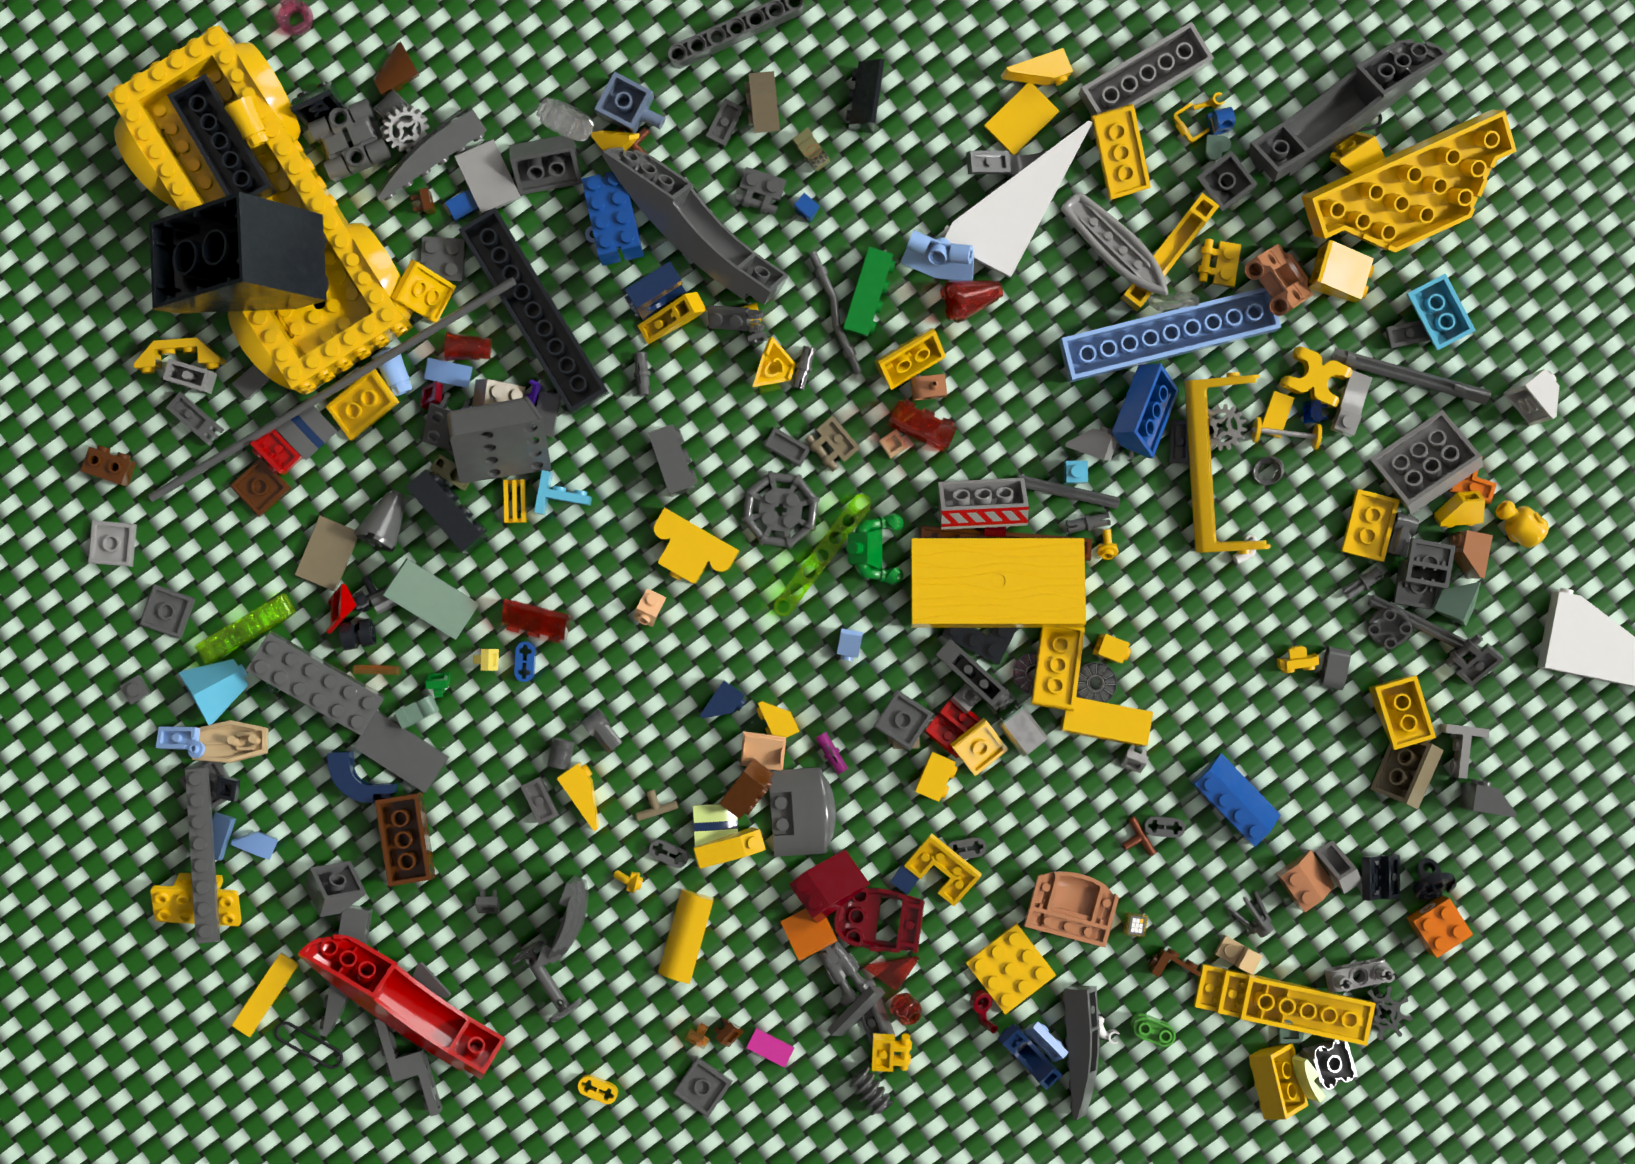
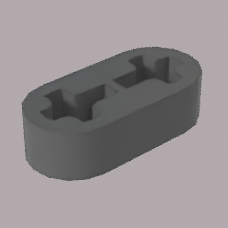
[1143,816,1186,838]
[947,837,987,859]
[649,839,689,868]

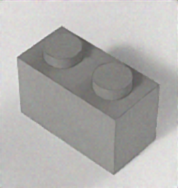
[163,359,217,394]

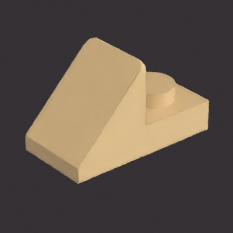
[1214,935,1263,975]

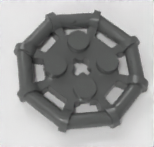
[741,471,820,549]

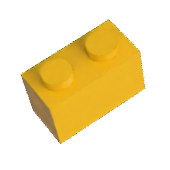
[1092,634,1131,663]
[914,751,958,802]

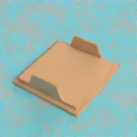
[740,732,786,771]

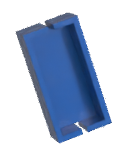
[582,171,644,266]

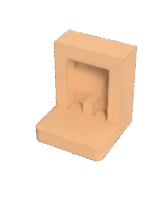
[634,589,666,627]

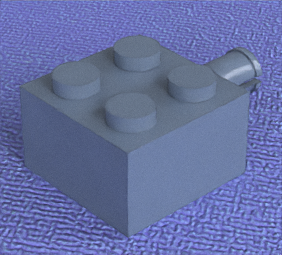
[594,71,666,133]

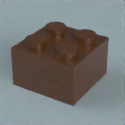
[719,758,774,819]

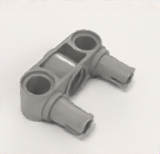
[1324,958,1395,993]

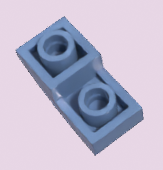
[423,358,473,388]

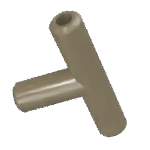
[635,789,678,821]

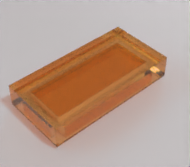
[353,665,401,675]

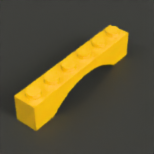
[1120,193,1219,311]

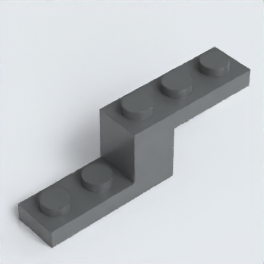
[374,1018,443,1116]

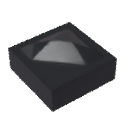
[215,775,241,802]

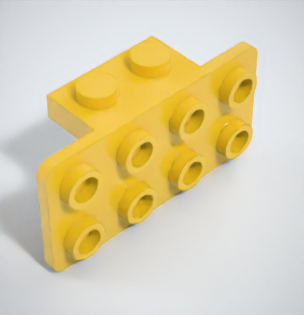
[151,873,242,926]

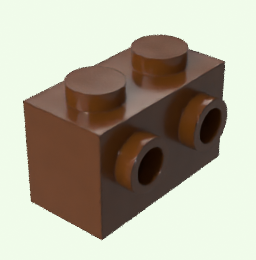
[81,445,137,486]

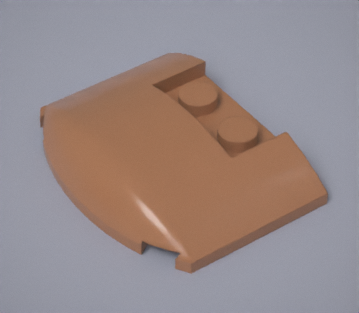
[1024,871,1119,948]

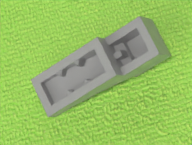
[1330,370,1372,437]

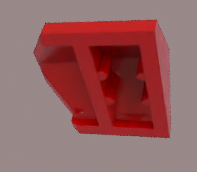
[326,583,357,634]

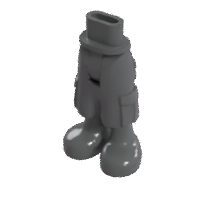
[818,941,876,1007]

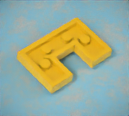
[904,833,982,906]

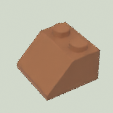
[1448,530,1493,579]
[1275,850,1335,912]

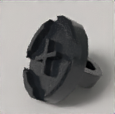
[1412,858,1457,900]

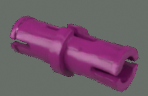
[815,732,848,775]

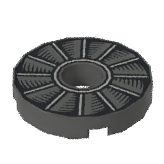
[1077,662,1117,703]

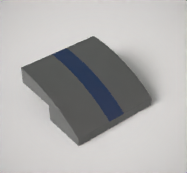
[276,398,338,460]

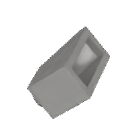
[1065,426,1117,461]
[1315,840,1362,894]

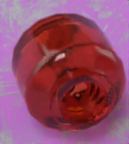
[890,993,922,1025]

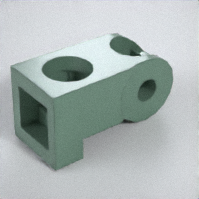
[394,695,439,729]

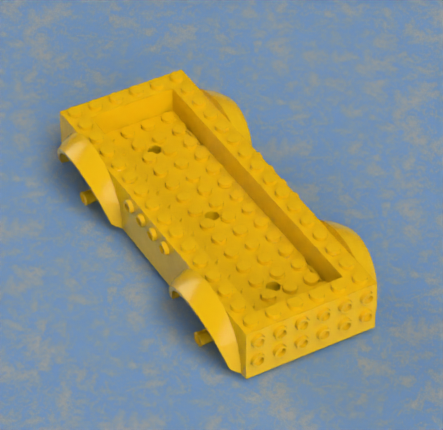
[108,25,413,395]

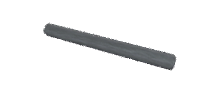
[1367,595,1482,656]

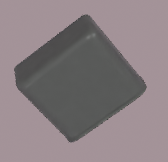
[447,396,552,483]

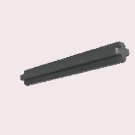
[1016,475,1120,509]

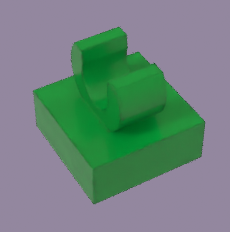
[425,672,451,698]

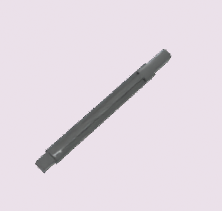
[1331,348,1491,405]

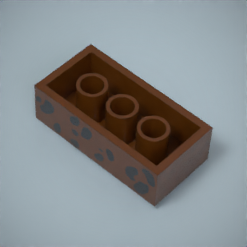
[375,792,436,887]

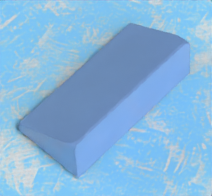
[212,812,236,861]

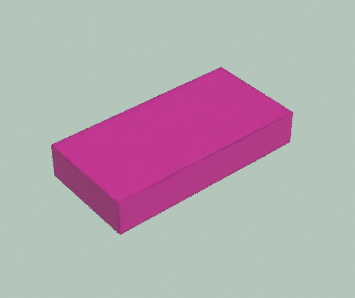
[746,1027,795,1068]

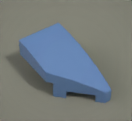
[230,831,278,860]

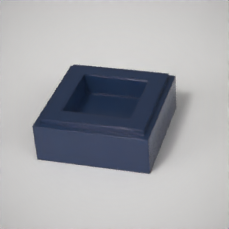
[890,864,919,895]

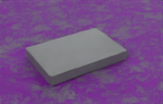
[454,139,521,215]

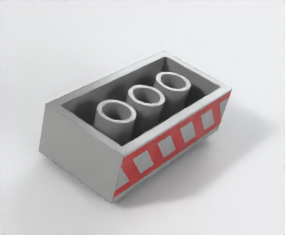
[938,478,1029,530]

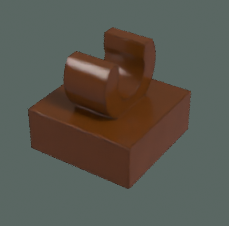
[411,188,436,215]
[714,1018,744,1047]

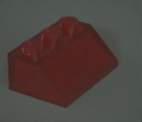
[888,399,957,453]
[501,599,573,643]

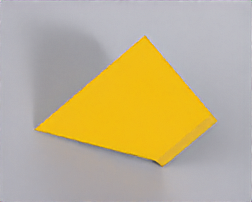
[752,336,796,387]

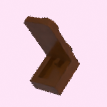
[1148,948,1201,977]

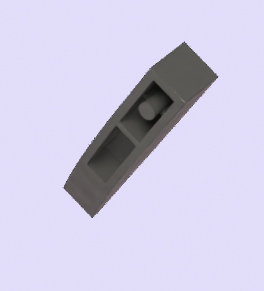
[376,105,487,201]
[320,905,373,1037]
[1062,985,1100,1120]

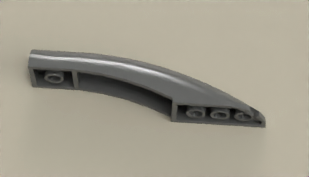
[1249,39,1450,182]

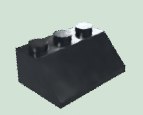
[845,59,885,134]

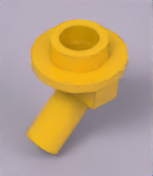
[1097,529,1118,560]
[613,870,643,893]

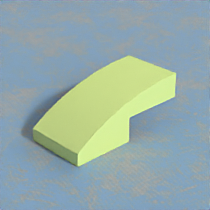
[1292,1055,1326,1103]

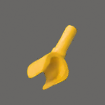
[1193,92,1225,111]

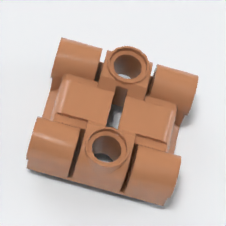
[1245,244,1313,316]

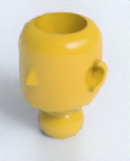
[1495,500,1549,548]

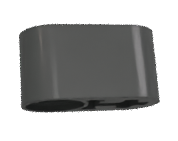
[1319,646,1351,690]

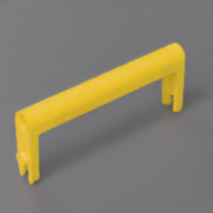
[1184,372,1271,554]

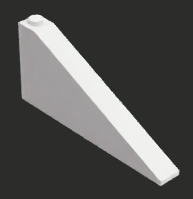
[941,121,1093,278]
[1537,588,1635,687]

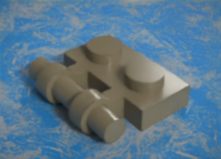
[805,415,860,472]

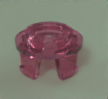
[275,0,313,36]

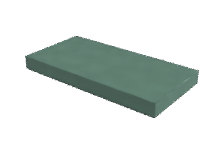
[382,558,480,640]

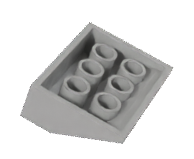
[1370,410,1483,515]

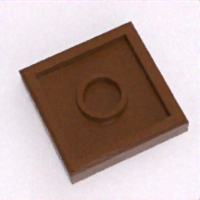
[230,458,292,517]

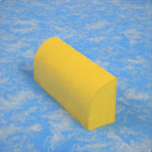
[1060,697,1153,747]
[658,889,714,984]

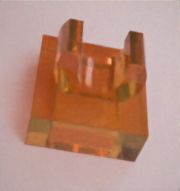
[685,1023,710,1049]

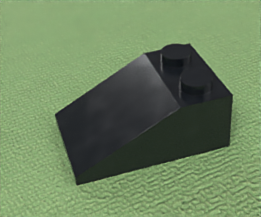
[290,82,345,127]

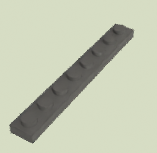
[185,767,220,944]

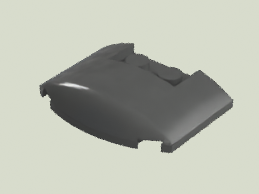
[769,767,836,857]

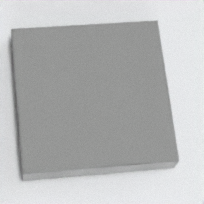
[88,520,137,567]

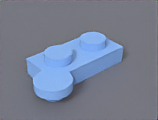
[156,727,205,758]

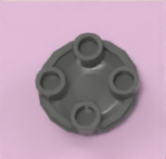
[1368,607,1412,649]

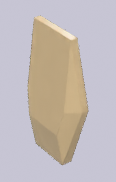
[192,720,268,763]

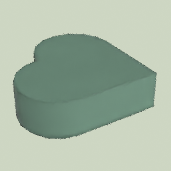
[1205,135,1231,161]
[1277,1020,1304,1044]

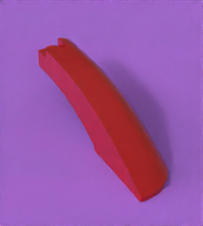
[298,935,506,1079]

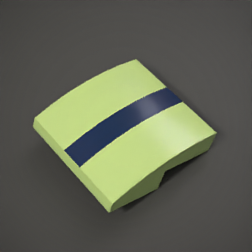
[693,803,738,847]

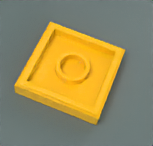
[950,718,1008,776]

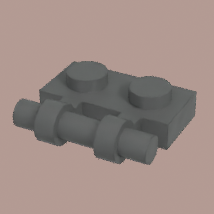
[735,167,787,214]
[1445,634,1504,687]

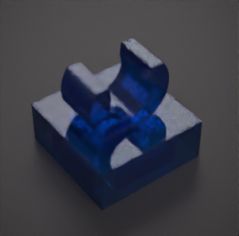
[1303,400,1328,424]

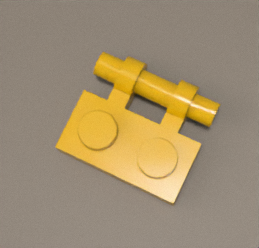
[1198,239,1241,288]
[872,1033,912,1072]

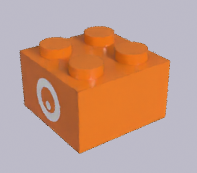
[1406,895,1473,958]

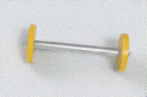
[1251,417,1323,450]

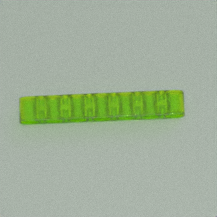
[774,494,871,616]

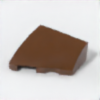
[373,42,420,97]

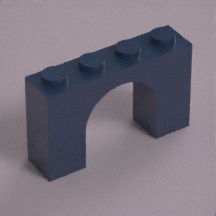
[624,262,687,321]

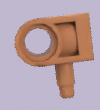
[910,374,947,401]

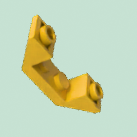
[134,337,226,374]

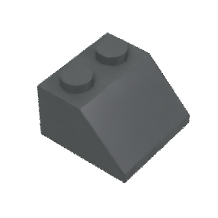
[1196,150,1258,212]
[1459,779,1517,818]
[305,861,366,917]

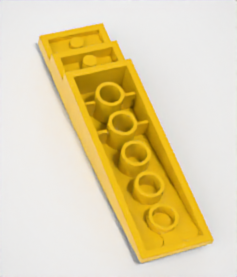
[1193,964,1376,1046]

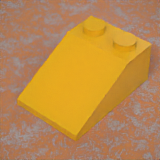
[1368,675,1436,750]

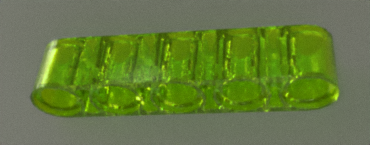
[194,593,297,665]

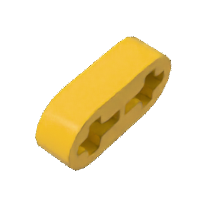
[578,1074,618,1104]

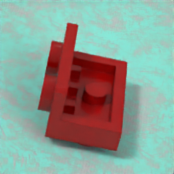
[250,429,303,475]

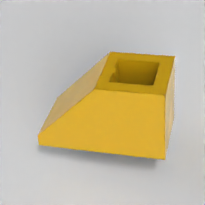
[1434,491,1485,528]
[756,701,799,738]

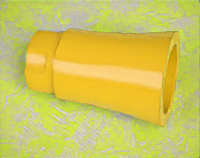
[224,95,269,149]

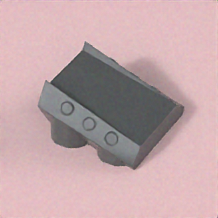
[1299,1039,1357,1090]

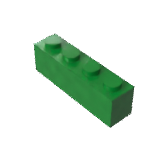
[843,247,896,339]

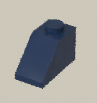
[700,680,746,718]

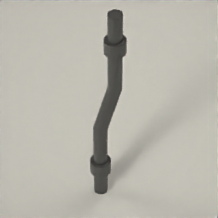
[808,251,862,374]

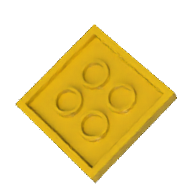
[966,923,1056,1014]

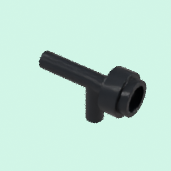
[353,575,389,613]

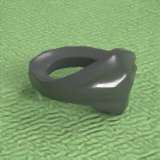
[1253,456,1284,485]

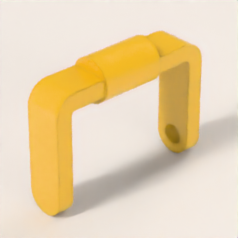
[1173,102,1210,143]

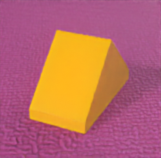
[591,130,639,151]

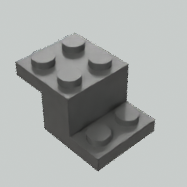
[1392,538,1456,610]

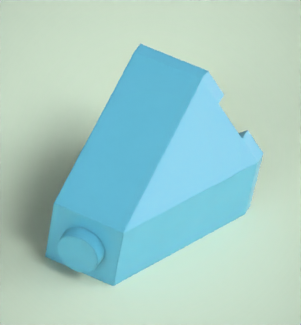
[179,659,248,725]

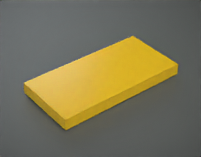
[1091,104,1151,200]
[1031,627,1085,711]

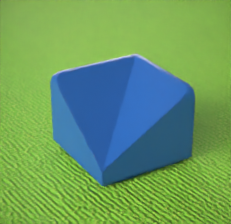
[794,193,820,222]

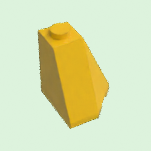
[1330,131,1385,174]

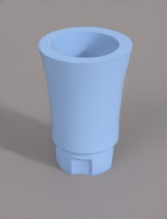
[371,347,412,397]

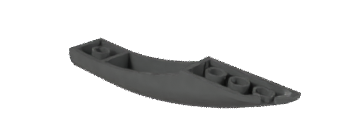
[602,147,789,305]

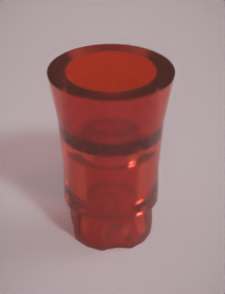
[444,331,492,361]

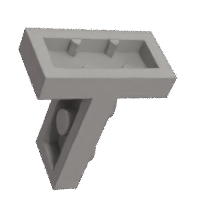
[1440,723,1490,779]

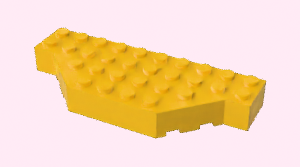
[1301,109,1517,252]

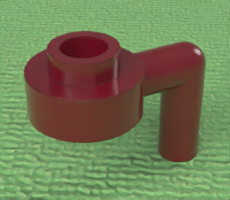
[969,990,998,1034]

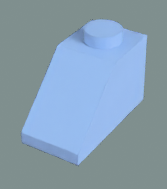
[837,629,863,661]

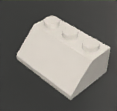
[1503,369,1559,426]

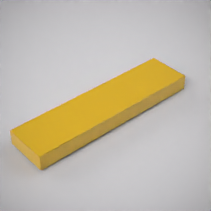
[231,952,299,1037]

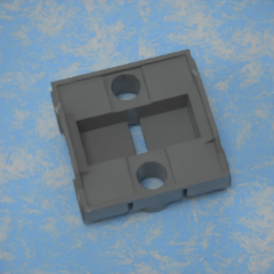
[307,98,392,182]

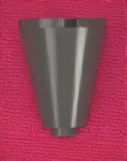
[354,490,406,553]

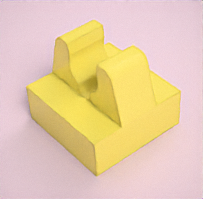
[473,649,499,671]

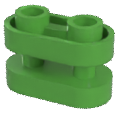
[1130,1013,1176,1047]

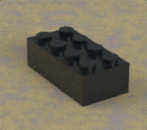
[406,469,489,554]

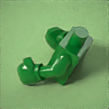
[846,513,904,586]

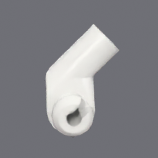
[1233,535,1257,565]

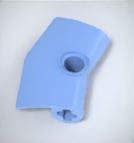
[901,230,974,282]

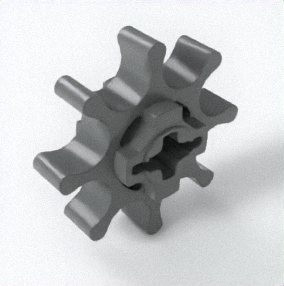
[1367,985,1413,1040]

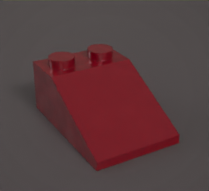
[789,850,870,923]

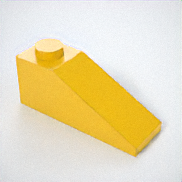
[1001,48,1073,86]
[637,292,707,344]
[557,762,600,831]
[693,827,766,869]

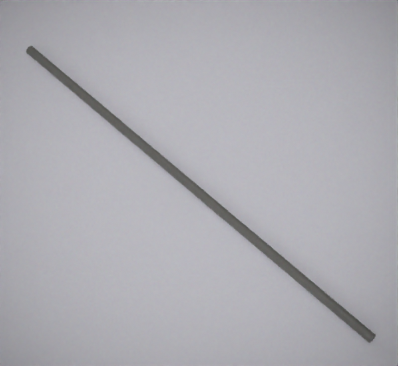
[148,277,517,502]

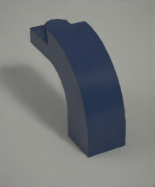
[327,751,398,803]
[998,1024,1062,1090]

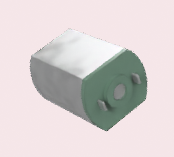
[997,705,1048,757]

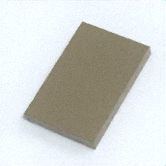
[295,516,358,591]

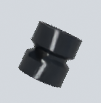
[339,618,377,651]

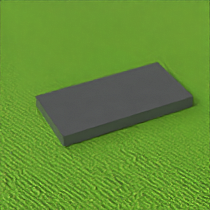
[353,711,449,793]

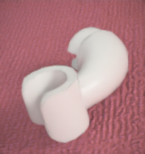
[1099,1016,1120,1044]

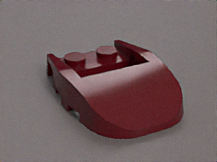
[835,888,925,953]

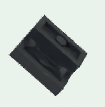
[1362,854,1400,901]

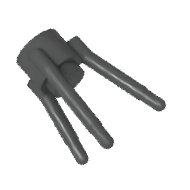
[1226,891,1274,938]

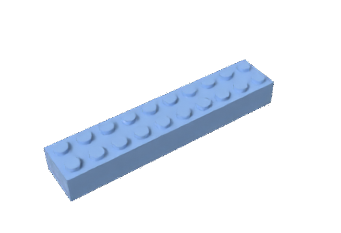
[1059,288,1281,383]

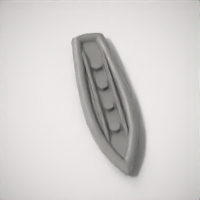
[1061,192,1168,296]

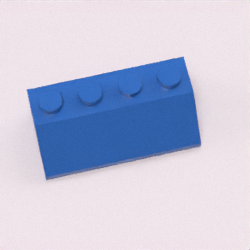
[1112,363,1179,458]
[1190,753,1281,847]

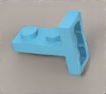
[534,470,592,515]

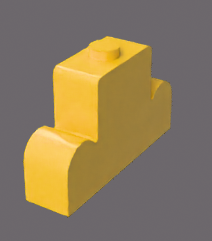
[654,507,740,584]

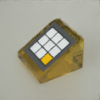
[1123,912,1148,937]

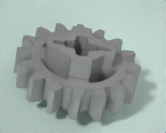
[381,104,430,152]
[1208,404,1247,451]

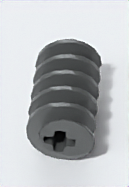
[849,1066,894,1116]

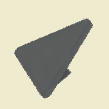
[412,962,451,998]

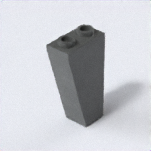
[936,639,1012,713]

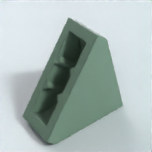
[1432,581,1481,627]

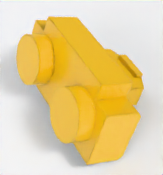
[1277,645,1319,673]

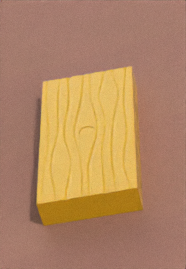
[910,538,1086,628]

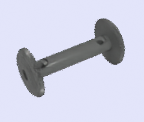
[511,940,582,1022]

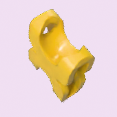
[1279,346,1353,408]

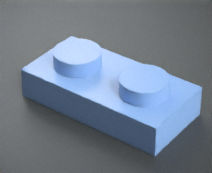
[1024,1022,1068,1062]

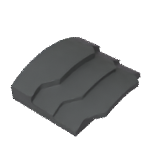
[536,875,588,968]

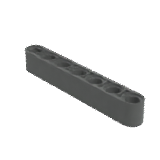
[668,0,804,69]

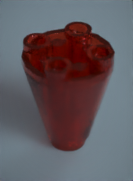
[940,280,1003,323]

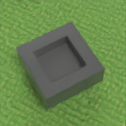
[120,675,151,705]

